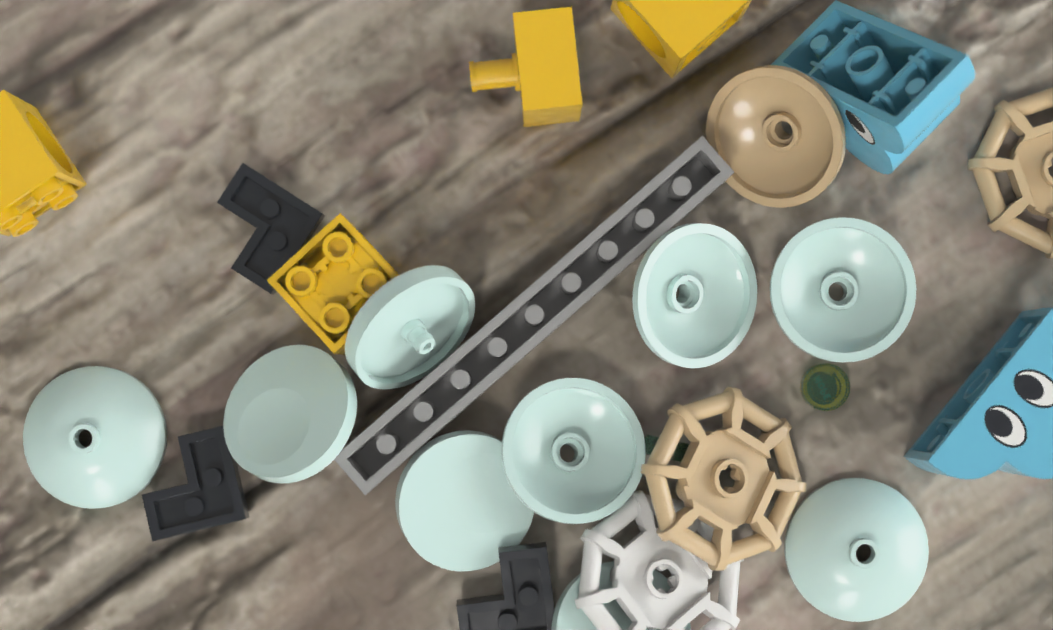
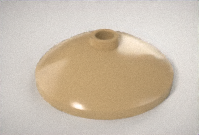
[706,65,846,208]

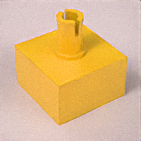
[469,6,582,127]

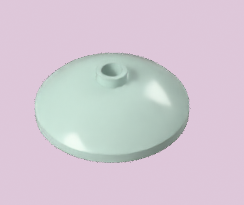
[770,217,916,363]
[632,223,757,368]
[23,366,167,509]
[501,378,646,524]
[784,478,929,622]

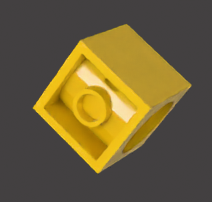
[611,0,752,78]
[0,90,87,237]
[267,213,399,355]

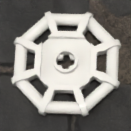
[574,490,744,630]

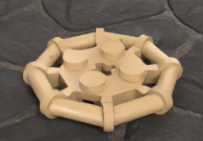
[968,87,1053,259]
[641,387,806,571]

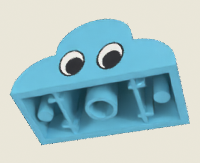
[771,0,975,174]
[904,307,1053,479]

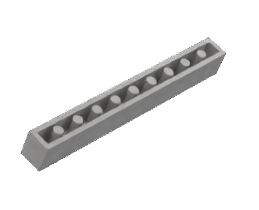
[334,136,734,495]

